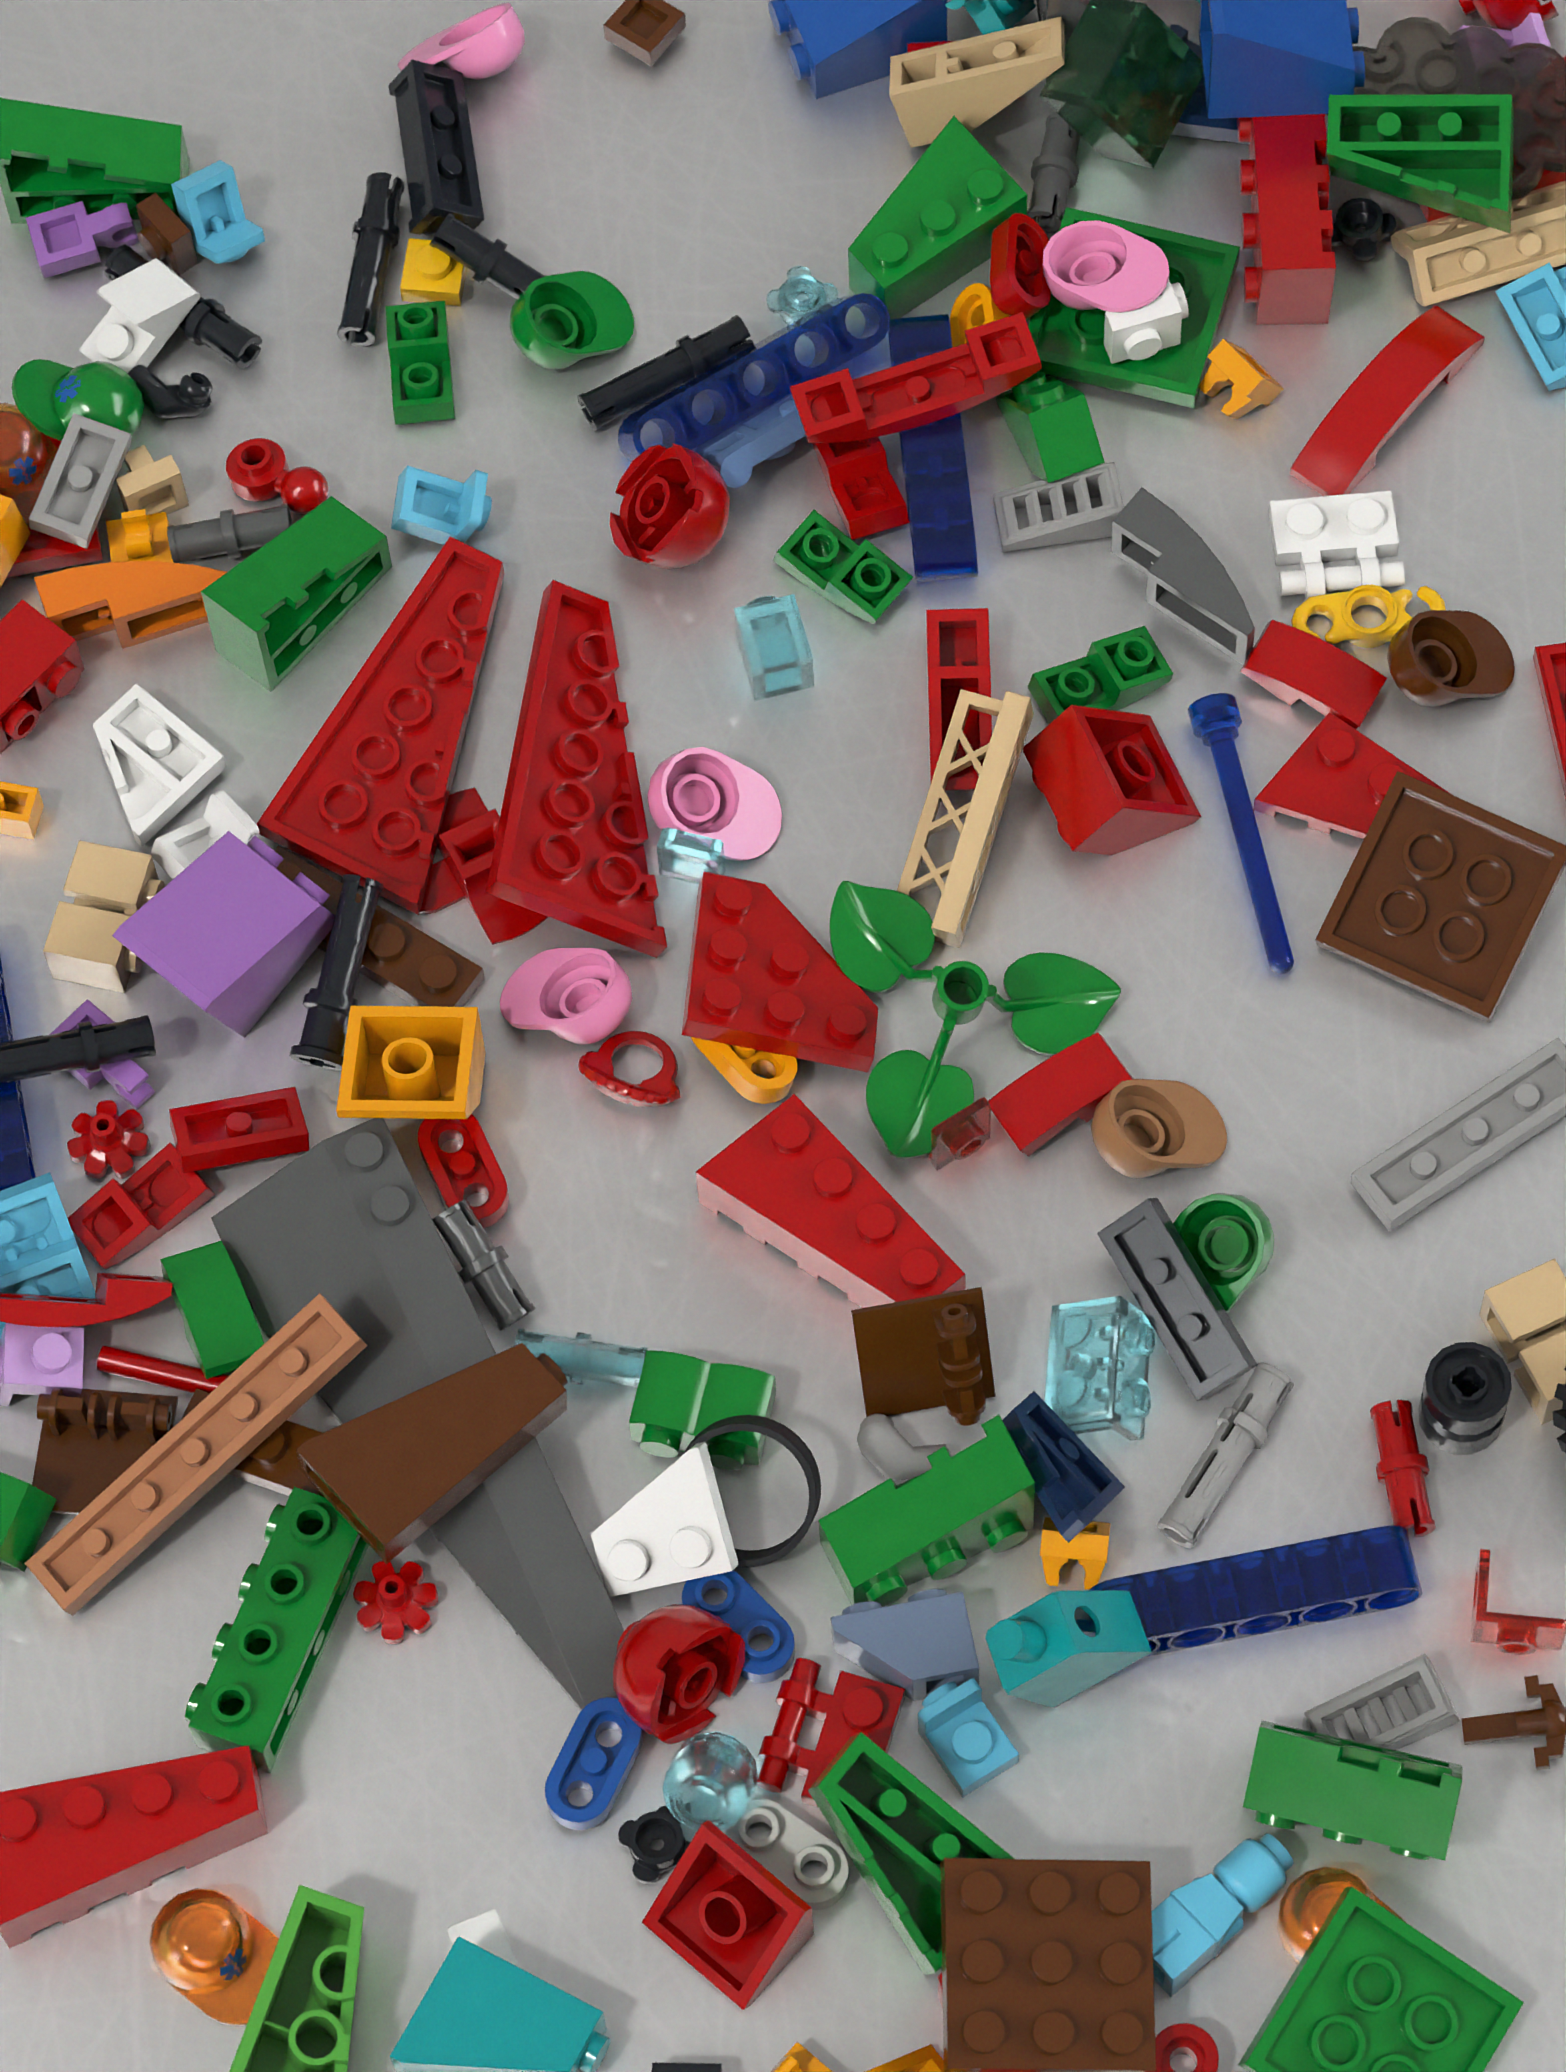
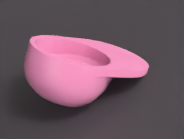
[398,3,525,80]
[1043,221,1170,312]
[647,747,782,861]
[500,948,632,1045]

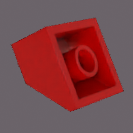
[1023,705,1201,855]

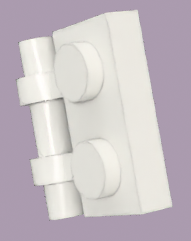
[1269,491,1405,600]

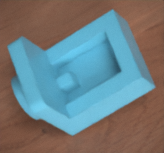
[171,160,265,264]
[391,465,492,545]

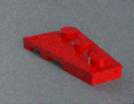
[1253,712,1454,839]

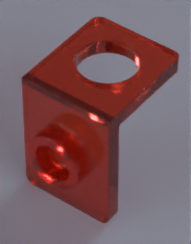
[926,1097,991,1171]
[1470,1549,1566,1655]

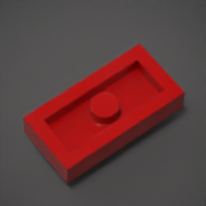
[169,1087,309,1173]

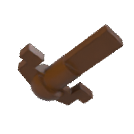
[1461,1675,1566,1770]

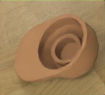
[1091,1079,1227,1179]

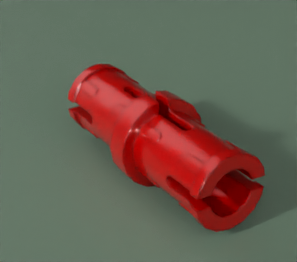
[1370,1400,1436,1539]

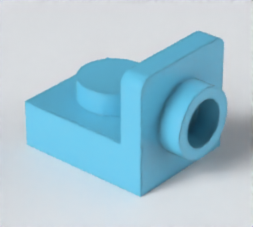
[918,1678,1019,1798]

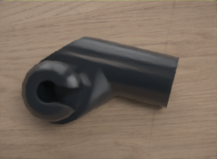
[128,365,213,419]

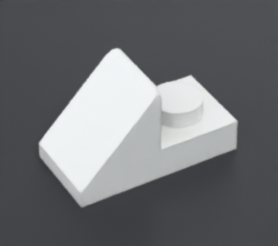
[79,258,202,374]

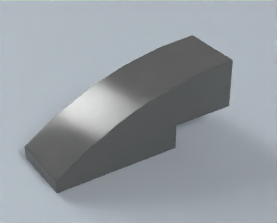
[1111,487,1255,665]

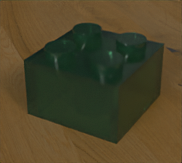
[1039,0,1203,168]

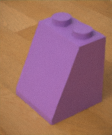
[112,831,335,1038]

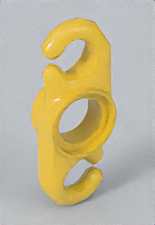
[1291,585,1446,648]

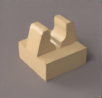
[115,445,189,515]

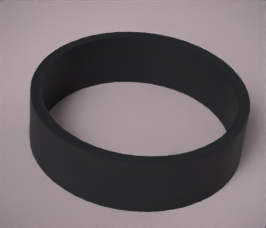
[682,1415,821,1567]

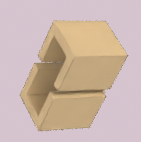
[43,840,165,993]
[1479,1258,1566,1425]

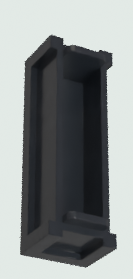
[388,59,484,236]

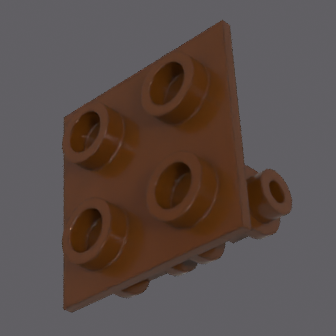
[851,1287,996,1426]
[32,1388,178,1515]

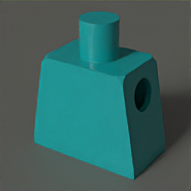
[985,1590,1152,1708]

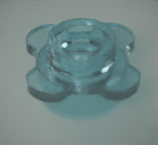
[766,266,838,330]

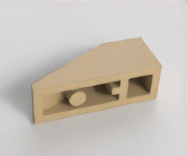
[889,16,1065,148]

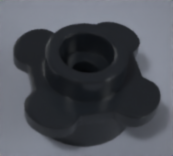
[1331,198,1397,261]
[618,1806,690,1884]

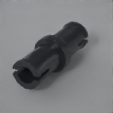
[429,213,547,300]

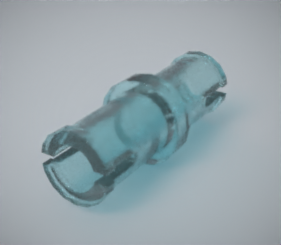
[514,1328,649,1388]

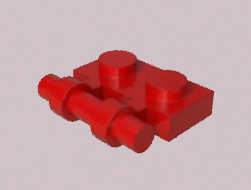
[756,1658,905,1808]

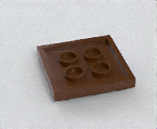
[1315,771,1566,1023]
[941,1858,1156,2072]

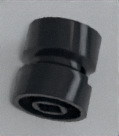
[1418,1342,1512,1455]

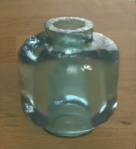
[662,1731,758,1831]

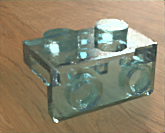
[1045,1296,1155,1441]

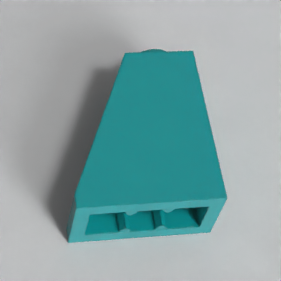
[390,1936,611,2072]

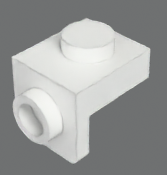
[1104,280,1189,364]
[150,790,259,879]

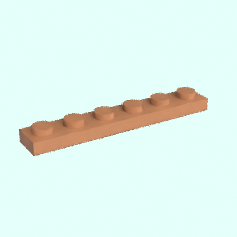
[25,1293,368,1616]

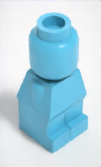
[1152,1833,1294,1997]

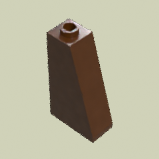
[296,1343,568,1564]

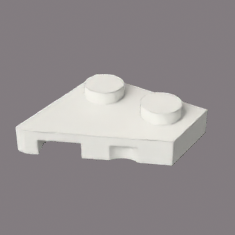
[93,683,227,847]
[591,1442,739,1597]

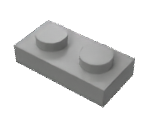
[29,413,131,549]

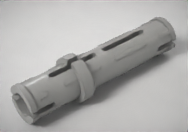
[1156,1362,1294,1548]

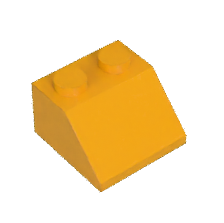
[336,1006,486,1119]

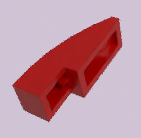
[926,608,992,792]

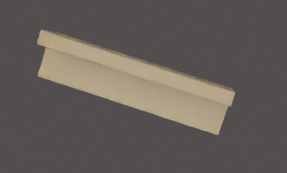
[1390,181,1566,307]
[897,689,1034,948]

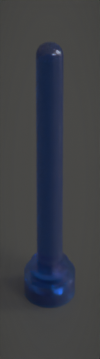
[1188,693,1294,975]

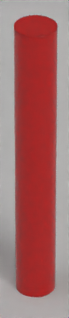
[97,1345,230,1393]

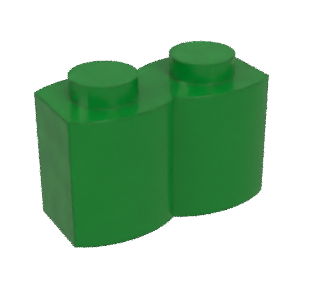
[629,1350,776,1471]

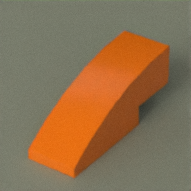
[34,561,227,649]

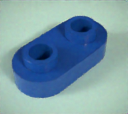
[682,1570,795,1683]
[545,1698,643,1830]

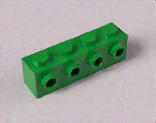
[185,1487,369,1773]

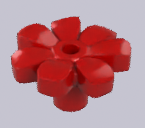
[67,1100,150,1179]
[353,1560,438,1645]

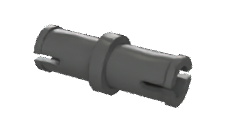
[1027,112,1084,233]
[167,503,293,563]
[432,1198,536,1331]

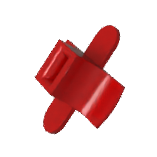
[420,787,548,945]

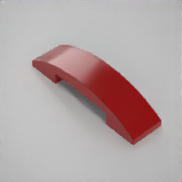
[1290,305,1485,496]
[790,312,1042,443]
[0,1273,172,1327]

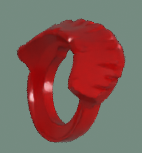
[578,1031,681,1107]

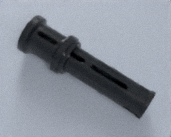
[289,874,383,1071]

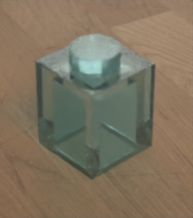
[734,594,814,701]

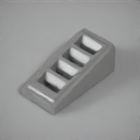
[993,462,1124,552]
[1304,1654,1460,1750]

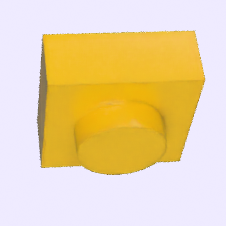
[400,238,467,306]

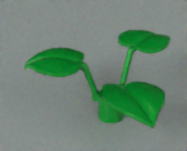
[829,881,1121,1159]

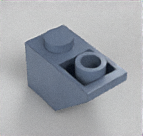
[831,1589,979,1701]

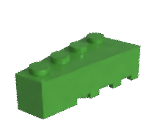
[229,1885,365,2072]

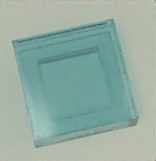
[657,827,726,884]

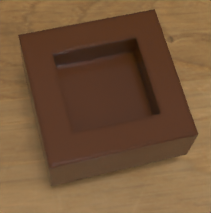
[603,0,686,66]
[136,193,198,276]

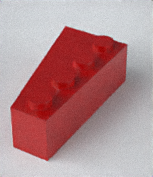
[1237,114,1336,325]
[695,1094,965,1308]
[0,1745,268,1949]

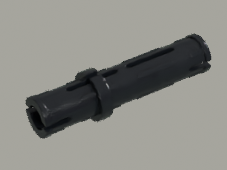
[337,172,405,347]
[104,244,262,370]
[577,315,754,431]
[0,1015,156,1083]

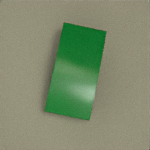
[385,301,455,425]
[773,510,913,624]
[1028,626,1174,724]
[160,1241,265,1379]

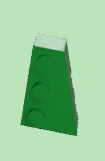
[1327,94,1514,233]
[0,98,189,224]
[848,116,1027,328]
[201,496,392,692]
[818,1414,1035,1607]
[1243,1720,1463,1861]
[808,1732,1015,1975]

